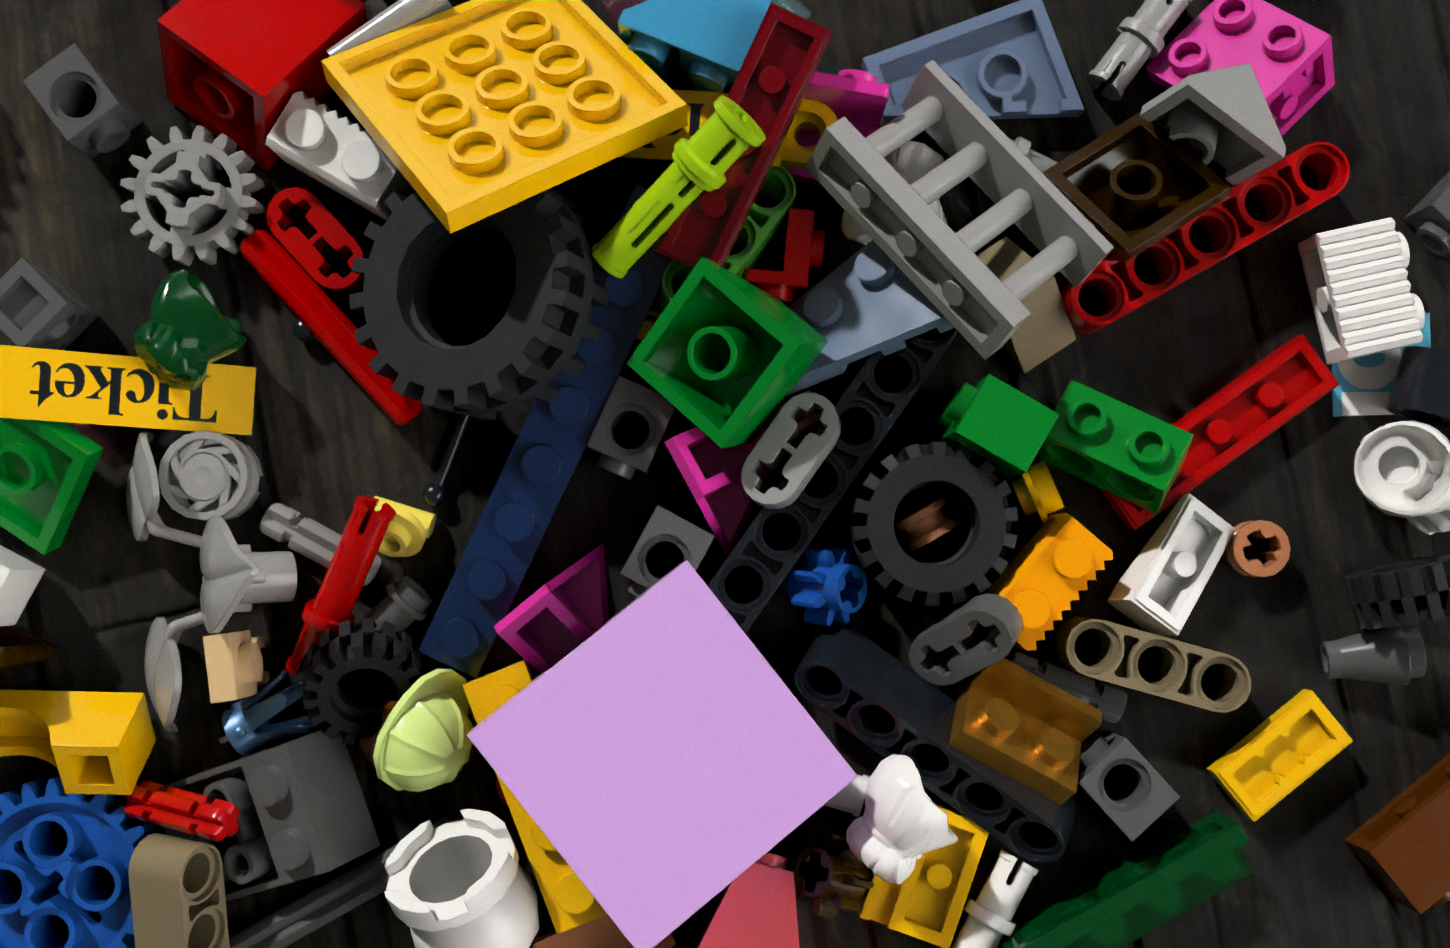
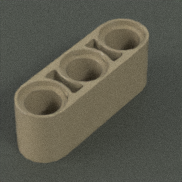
[1053,617,1251,713]
[128,833,230,948]

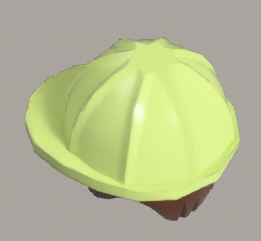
[359,669,473,792]

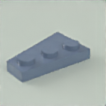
[861,0,1085,123]

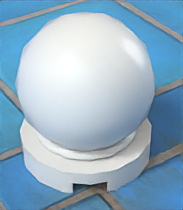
[384,808,539,948]

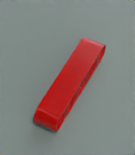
[1060,142,1350,334]

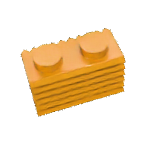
[984,512,1113,651]

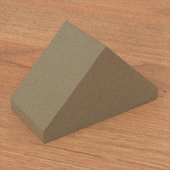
[977,236,1076,375]

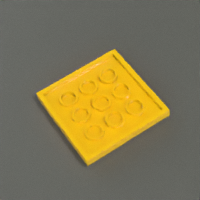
[321,0,688,234]

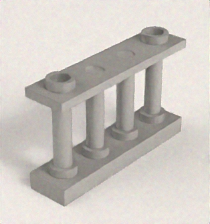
[805,60,1114,360]

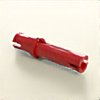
[285,496,396,680]

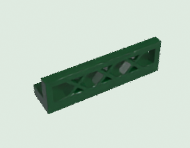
[1000,811,1256,948]

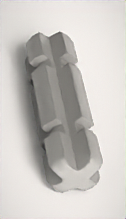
[259,503,382,586]

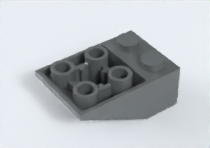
[163,729,380,901]

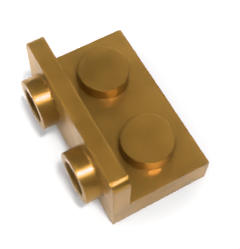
[949,658,1102,805]

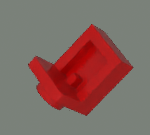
[744,208,825,305]

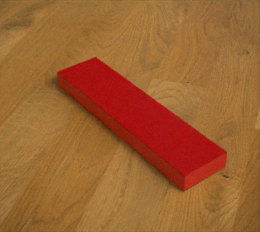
[1099,333,1340,531]

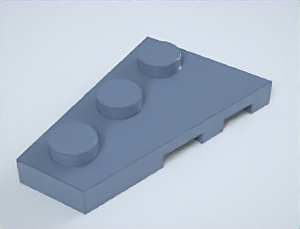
[787,240,955,396]

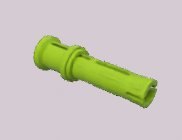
[591,95,766,279]

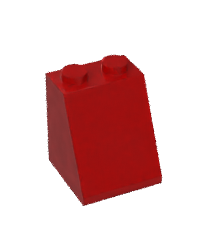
[157,0,365,171]

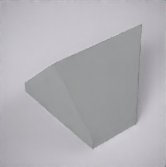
[1140,63,1286,185]

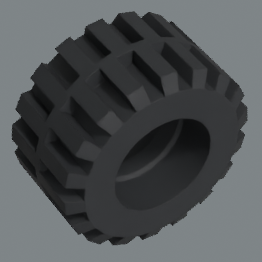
[847,441,1018,606]

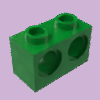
[937,374,1060,479]
[1039,379,1194,515]

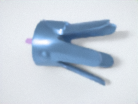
[219,669,314,756]

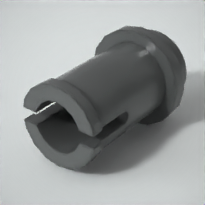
[352,576,432,637]

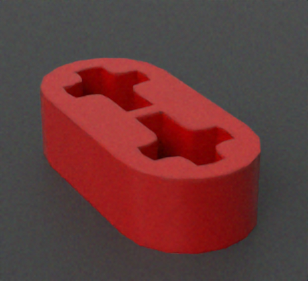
[266,187,369,295]

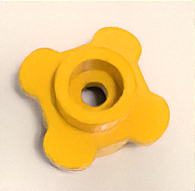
[1011,461,1065,524]

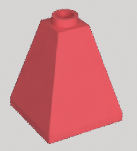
[695,853,800,948]

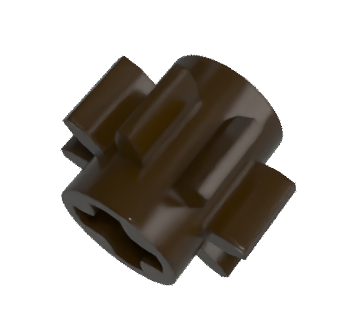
[792,833,874,920]

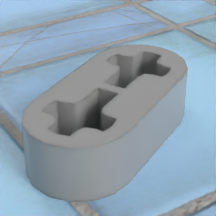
[741,393,841,509]

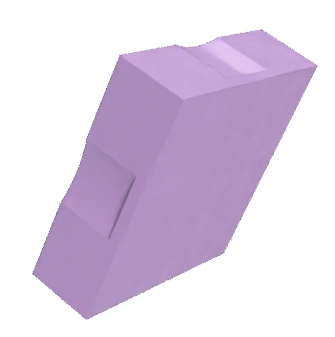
[467,560,858,948]

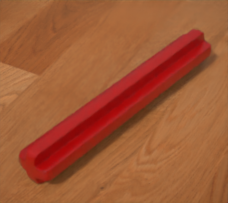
[239,229,423,426]

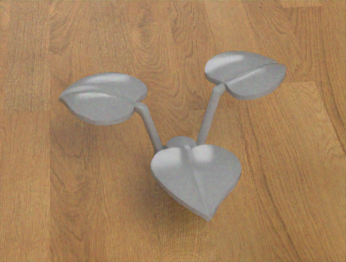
[126,432,297,732]

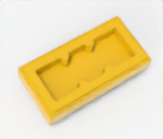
[1206,689,1353,822]

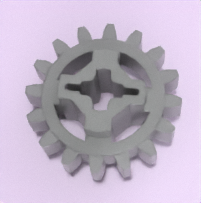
[120,125,265,266]

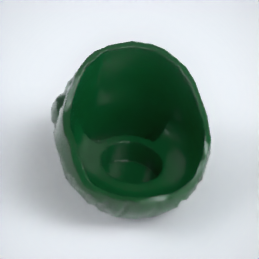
[133,269,247,391]

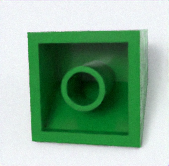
[626,257,828,449]

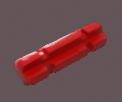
[124,781,240,842]

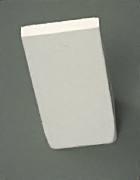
[1108,493,1236,636]

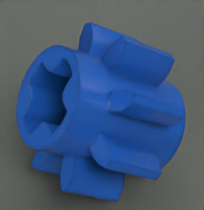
[787,546,868,626]

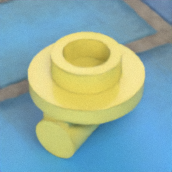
[374,496,437,557]

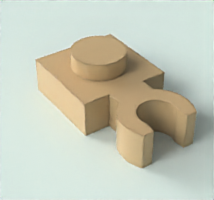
[203,630,270,704]

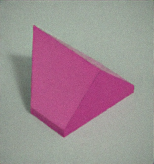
[664,425,771,557]
[493,543,609,674]

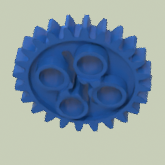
[0,775,156,948]

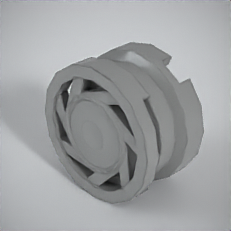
[158,431,263,521]

